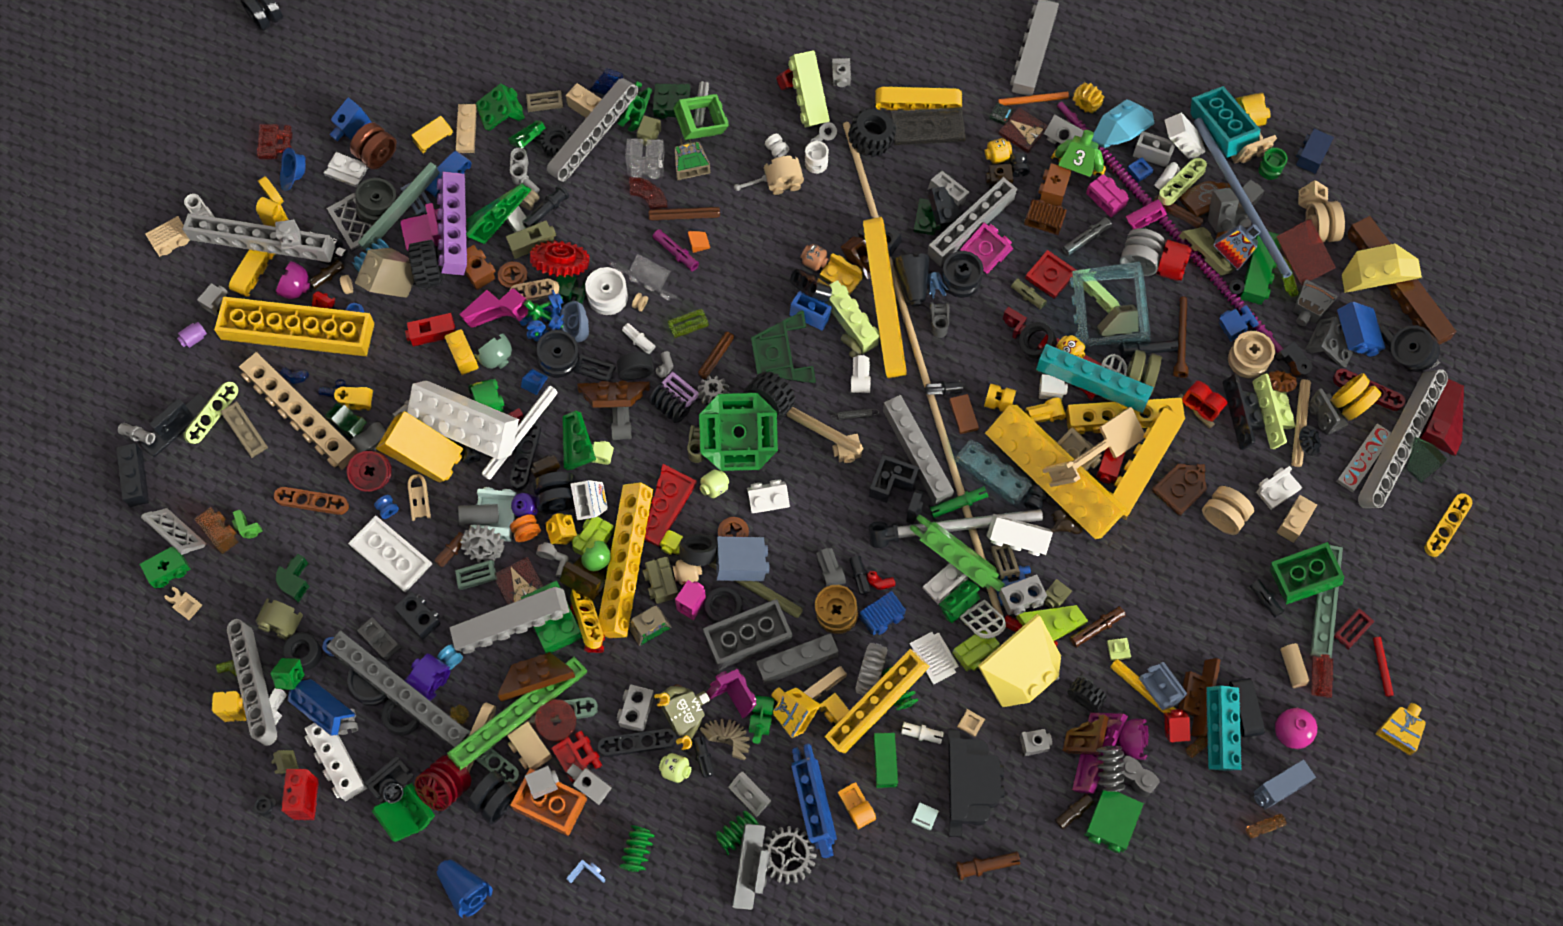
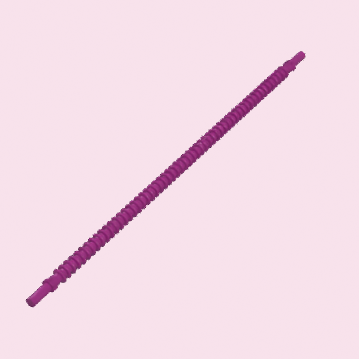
[1057,102,1283,353]

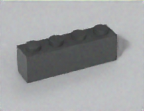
[756,633,839,685]

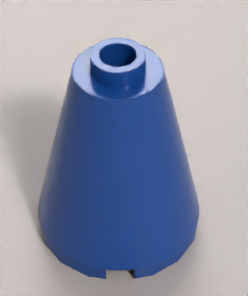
[437,860,493,918]

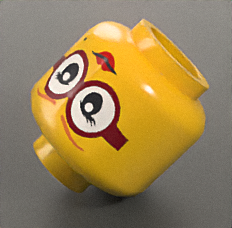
[1057,335,1085,359]

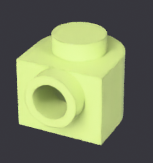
[592,441,614,465]

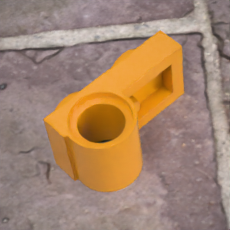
[838,782,876,829]

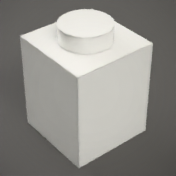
[1039,374,1068,400]

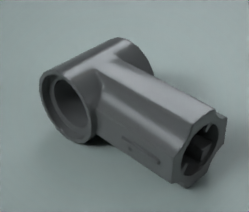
[611,407,632,440]
[816,548,846,587]

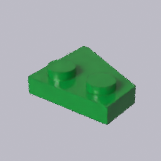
[508,120,546,148]

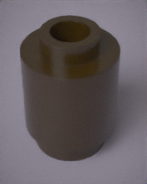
[530,454,561,478]

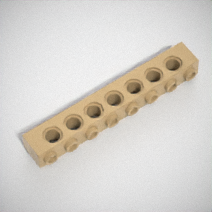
[239,352,358,470]

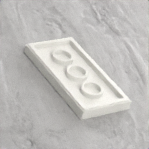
[348,515,432,592]

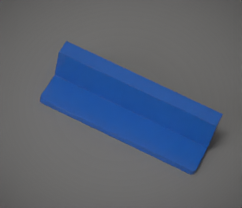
[287,679,355,736]

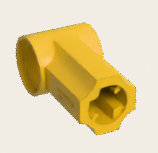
[1025,398,1066,423]

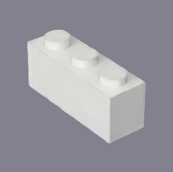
[1165,113,1205,158]
[987,514,1053,556]

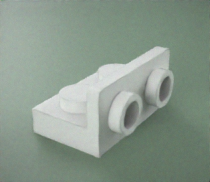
[1256,466,1302,510]
[923,563,968,604]

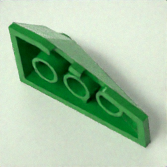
[466,183,532,244]

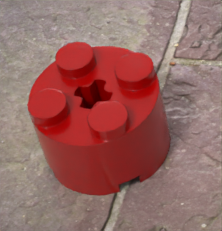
[1156,239,1192,281]

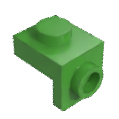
[232,510,263,539]

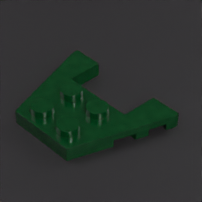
[751,311,816,383]

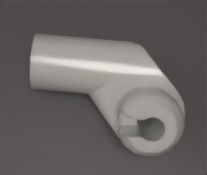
[656,351,673,378]

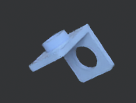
[567,860,605,883]

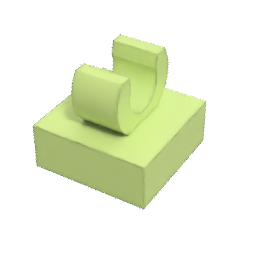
[1107,638,1131,661]

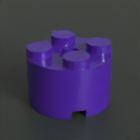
[404,653,451,701]

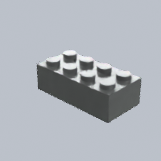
[703,599,792,671]

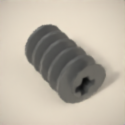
[1097,746,1125,791]

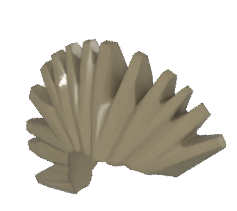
[700,719,750,760]

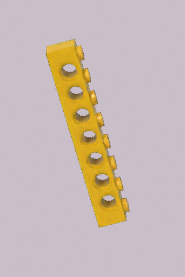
[598,482,653,638]

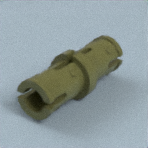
[1011,278,1047,310]

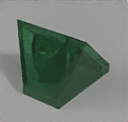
[1407,437,1447,483]

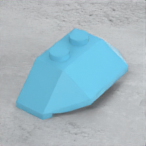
[1092,99,1154,148]

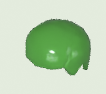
[581,541,611,571]

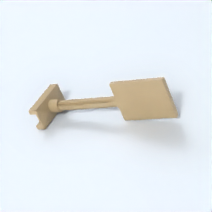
[1042,407,1145,487]

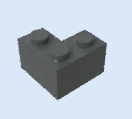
[1208,188,1251,233]

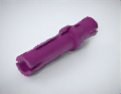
[652,229,699,271]

